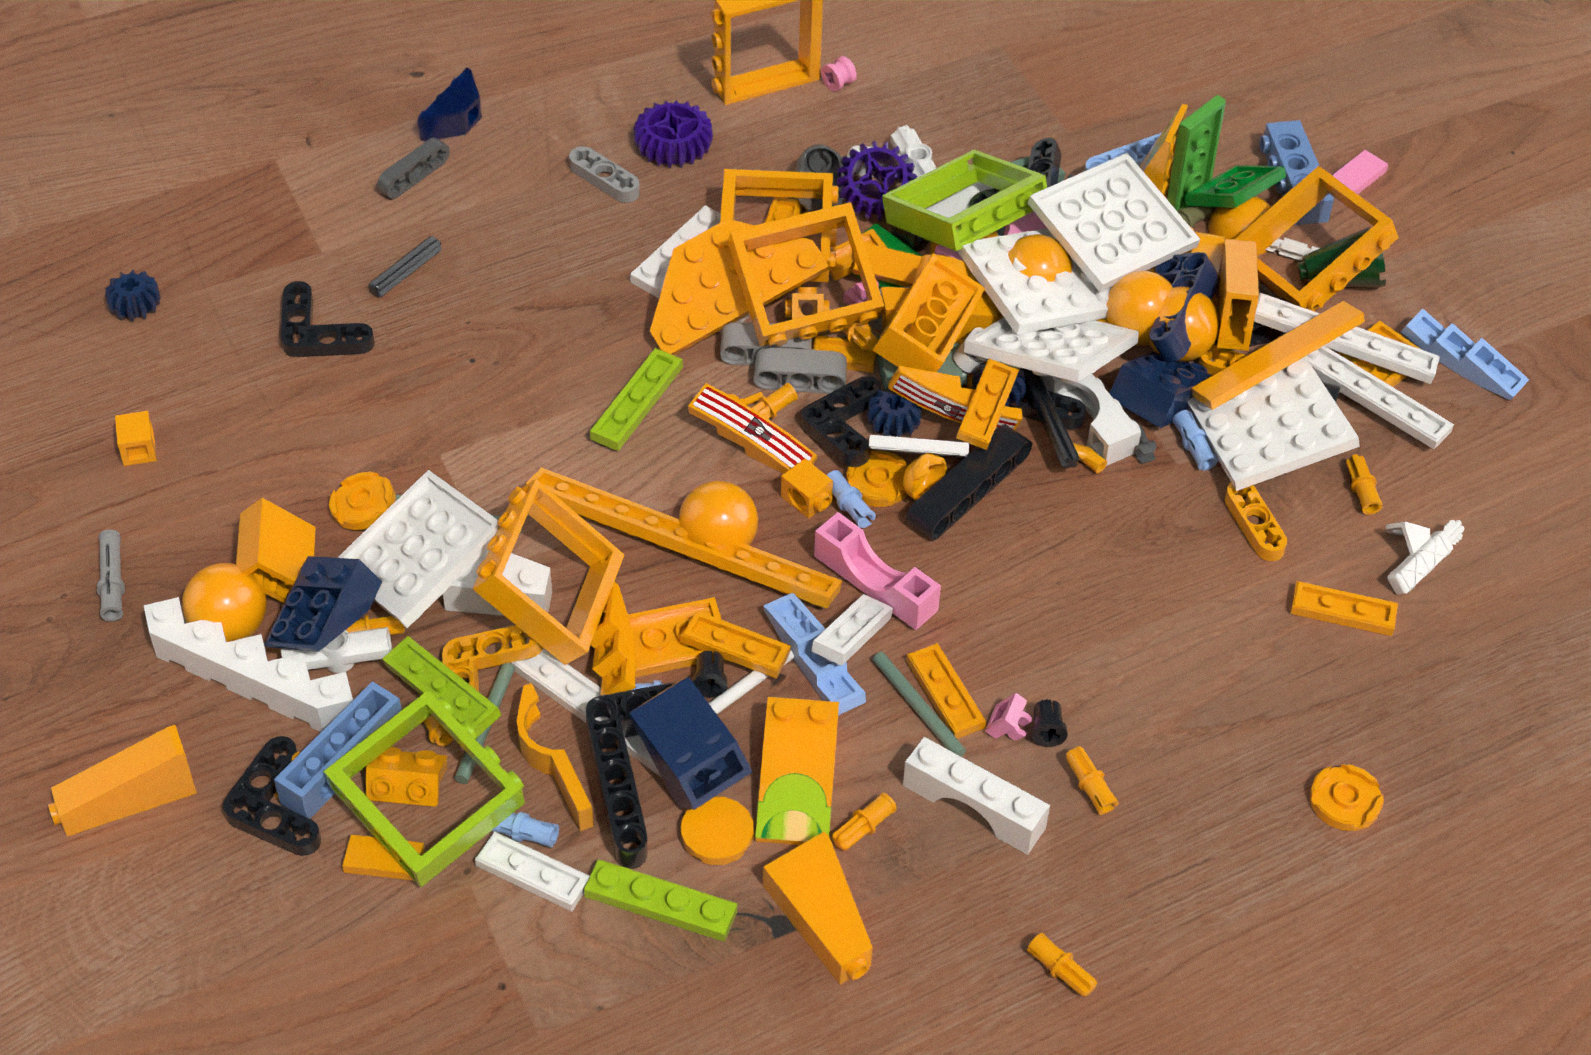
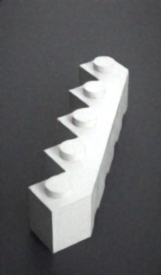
[144,597,353,732]

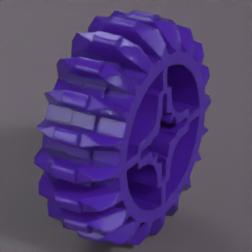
[634,100,713,168]
[836,140,917,221]

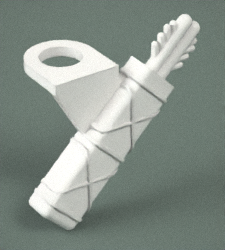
[1385,520,1465,595]

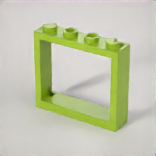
[882,149,1047,251]
[323,690,525,887]

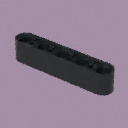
[906,424,1033,540]

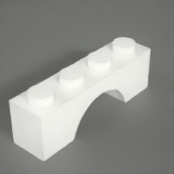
[1041,374,1141,466]
[903,737,1050,855]

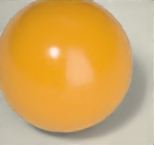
[1208,196,1271,255]
[1008,234,1073,282]
[1106,271,1173,346]
[1149,287,1219,362]
[679,481,758,550]
[182,563,267,642]

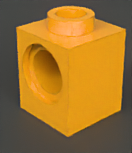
[115,411,157,466]
[781,459,833,519]

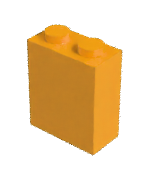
[236,497,316,603]

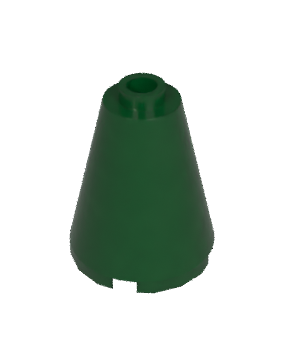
[1298,226,1386,287]

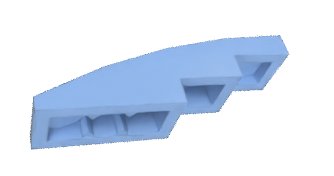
[1401,309,1529,400]
[763,593,866,715]

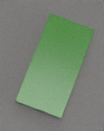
[1167,95,1226,211]

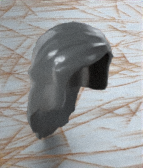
[796,144,846,211]

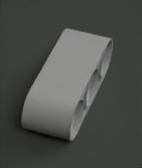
[720,323,812,365]
[753,347,847,394]

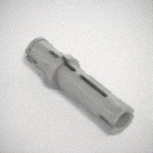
[97,529,125,622]

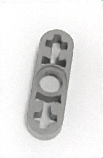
[569,146,640,203]

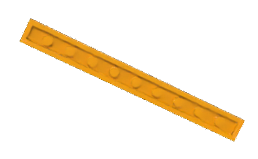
[526,467,842,609]

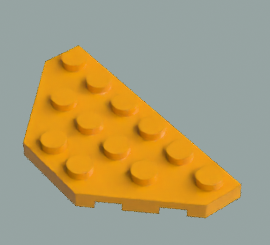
[650,219,829,356]

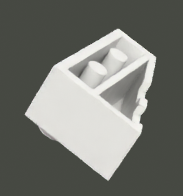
[443,550,552,616]

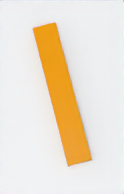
[1191,301,1365,410]

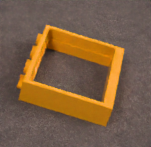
[711,0,823,105]
[1234,166,1399,312]
[720,169,838,282]
[728,202,884,347]
[472,479,625,665]

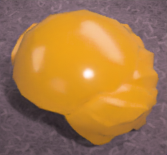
[903,453,947,501]

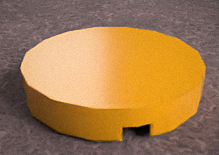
[846,450,907,507]
[328,471,396,530]
[1309,764,1384,831]
[681,797,753,865]

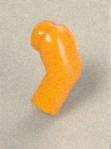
[1057,443,1107,474]

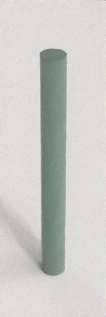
[873,652,966,757]
[454,663,515,784]

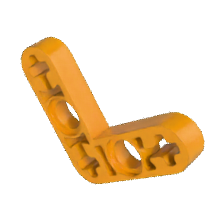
[442,625,544,692]

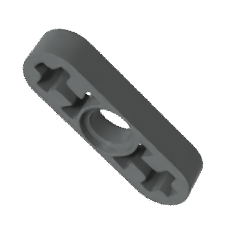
[377,138,450,199]

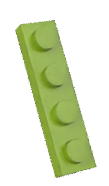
[590,348,683,452]
[382,636,501,737]
[584,859,738,942]

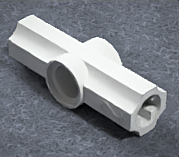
[890,125,936,178]
[281,627,392,673]

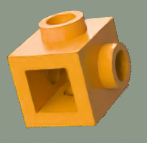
[785,287,829,320]

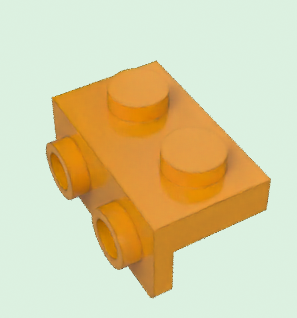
[366,747,447,807]

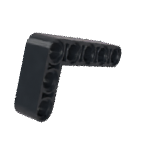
[586,683,675,869]

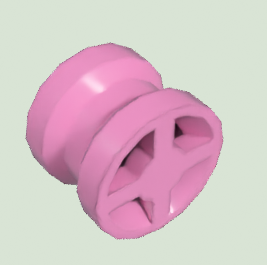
[821,56,857,92]

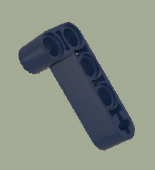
[1149,252,1221,362]

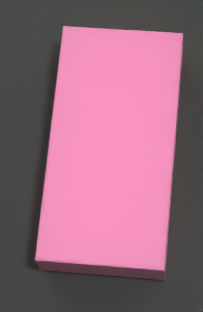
[1332,150,1389,194]

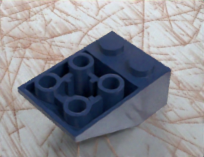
[1109,352,1213,428]
[264,556,383,652]
[628,676,752,810]

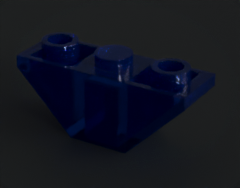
[417,68,482,142]

